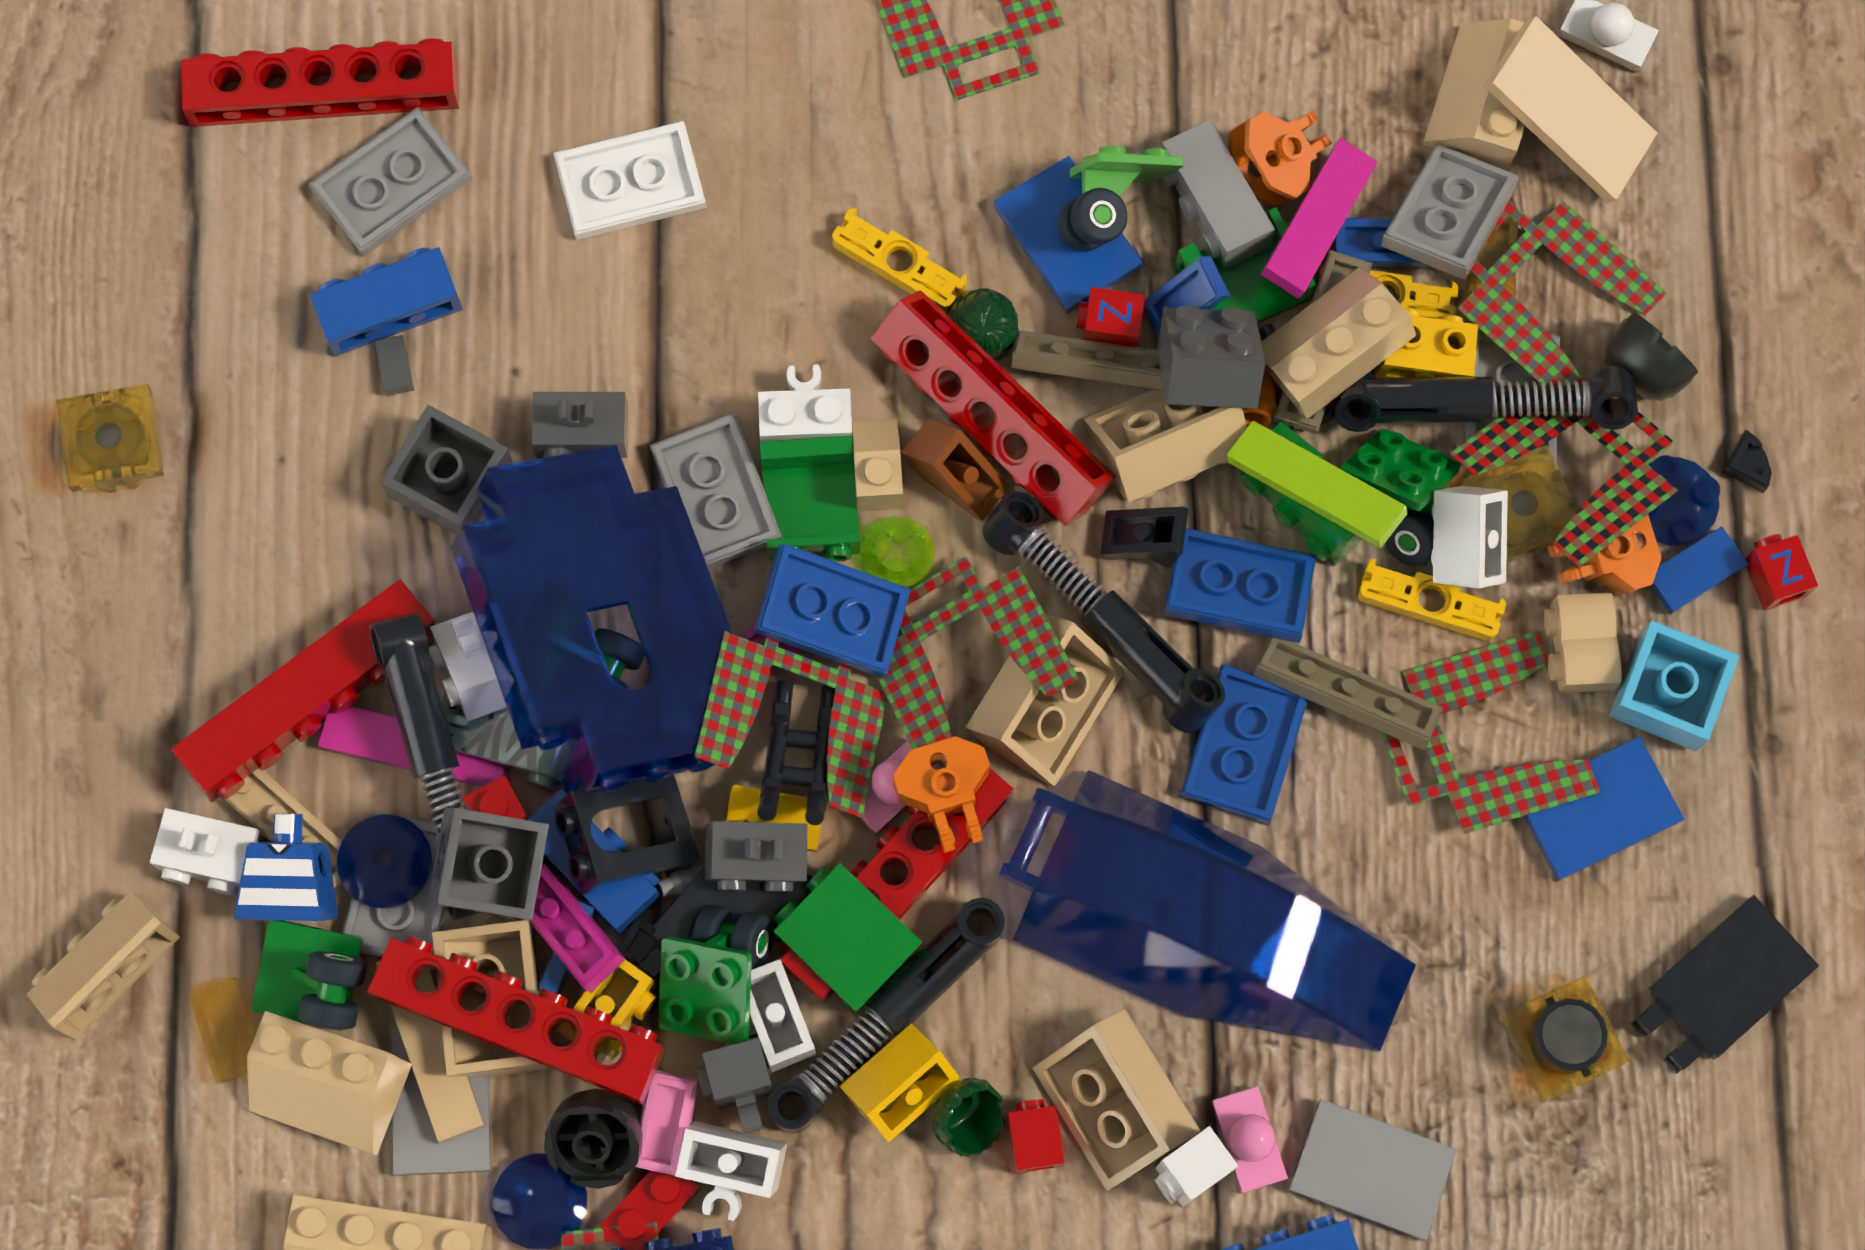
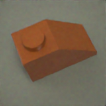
[901,418,1010,521]

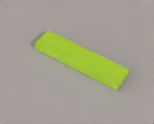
[1226,421,1408,549]

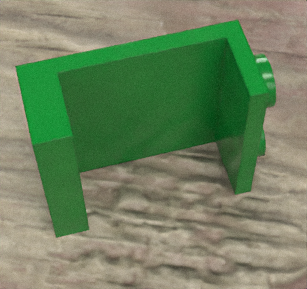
[1175,207,1318,324]
[760,435,860,562]
[773,863,923,1015]

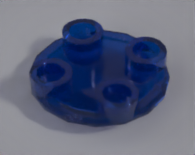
[1648,455,1721,546]
[492,1153,589,1250]

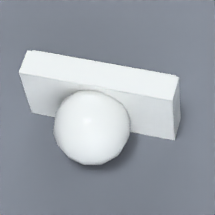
[1557,0,1659,73]

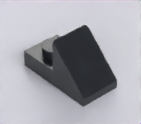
[1100,506,1189,567]

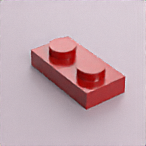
[599,1170,701,1250]

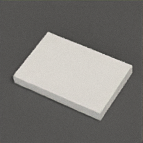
[553,121,707,240]

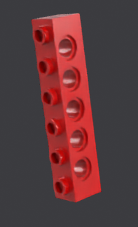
[181,38,459,127]
[871,290,1116,526]
[780,768,1014,1004]
[367,935,665,1105]

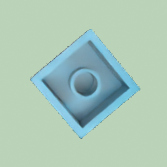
[1609,620,1740,751]

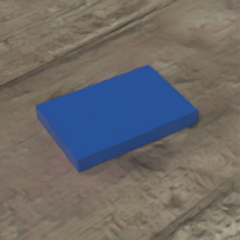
[993,156,1143,314]
[1163,528,1316,643]
[753,543,910,678]
[1180,664,1308,825]
[1523,737,1684,881]

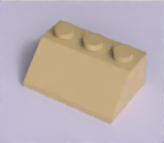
[1422,18,1554,171]
[1261,267,1416,420]
[1084,389,1247,503]
[965,614,1126,787]
[26,891,180,1040]
[432,920,549,1077]
[1032,1009,1201,1192]
[247,1011,412,1156]

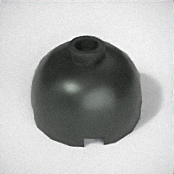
[1607,312,1698,401]
[544,1088,643,1189]

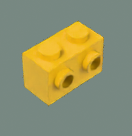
[1374,309,1478,378]
[557,960,657,1064]
[839,1023,961,1143]

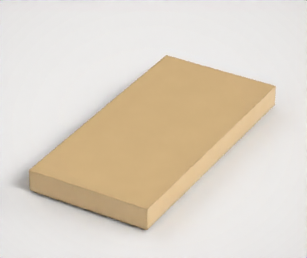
[1484,16,1658,203]

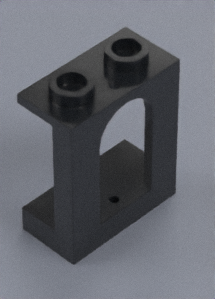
[555,771,701,895]

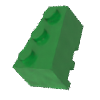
[1238,422,1363,566]

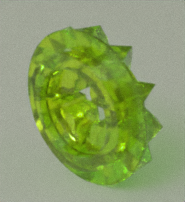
[861,515,935,587]

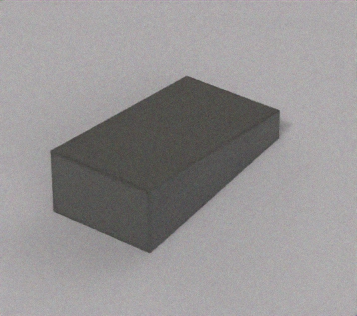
[375,335,415,396]

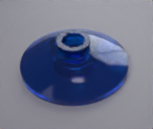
[337,814,432,909]

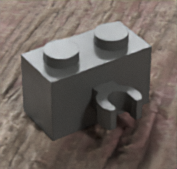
[532,392,628,464]
[705,821,808,892]
[696,1038,773,1134]

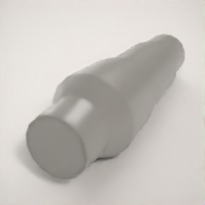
[657,865,704,898]

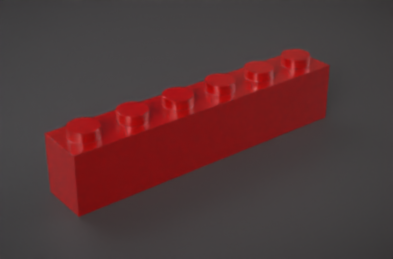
[171,579,435,803]

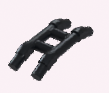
[757,680,835,825]

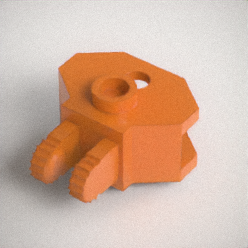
[1228,111,1332,208]
[1548,515,1662,596]
[893,736,990,853]

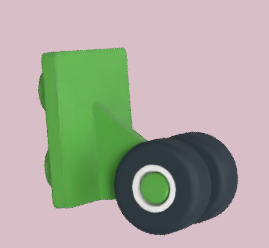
[1057,146,1183,252]

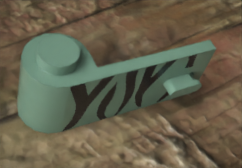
[441,693,581,791]

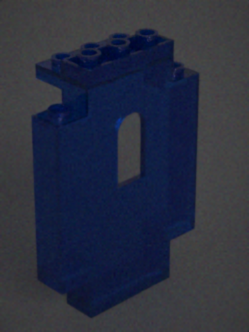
[450,445,733,793]

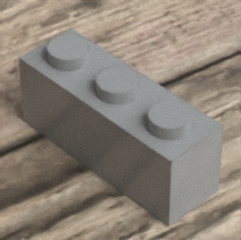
[1162,120,1275,271]

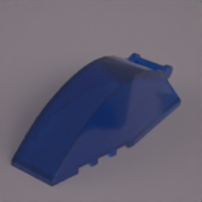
[998,770,1416,1052]

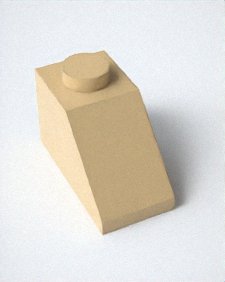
[852,419,903,511]

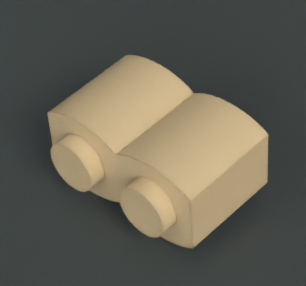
[1544,593,1621,693]

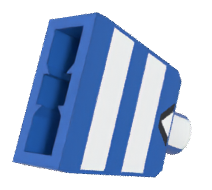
[234,814,338,921]

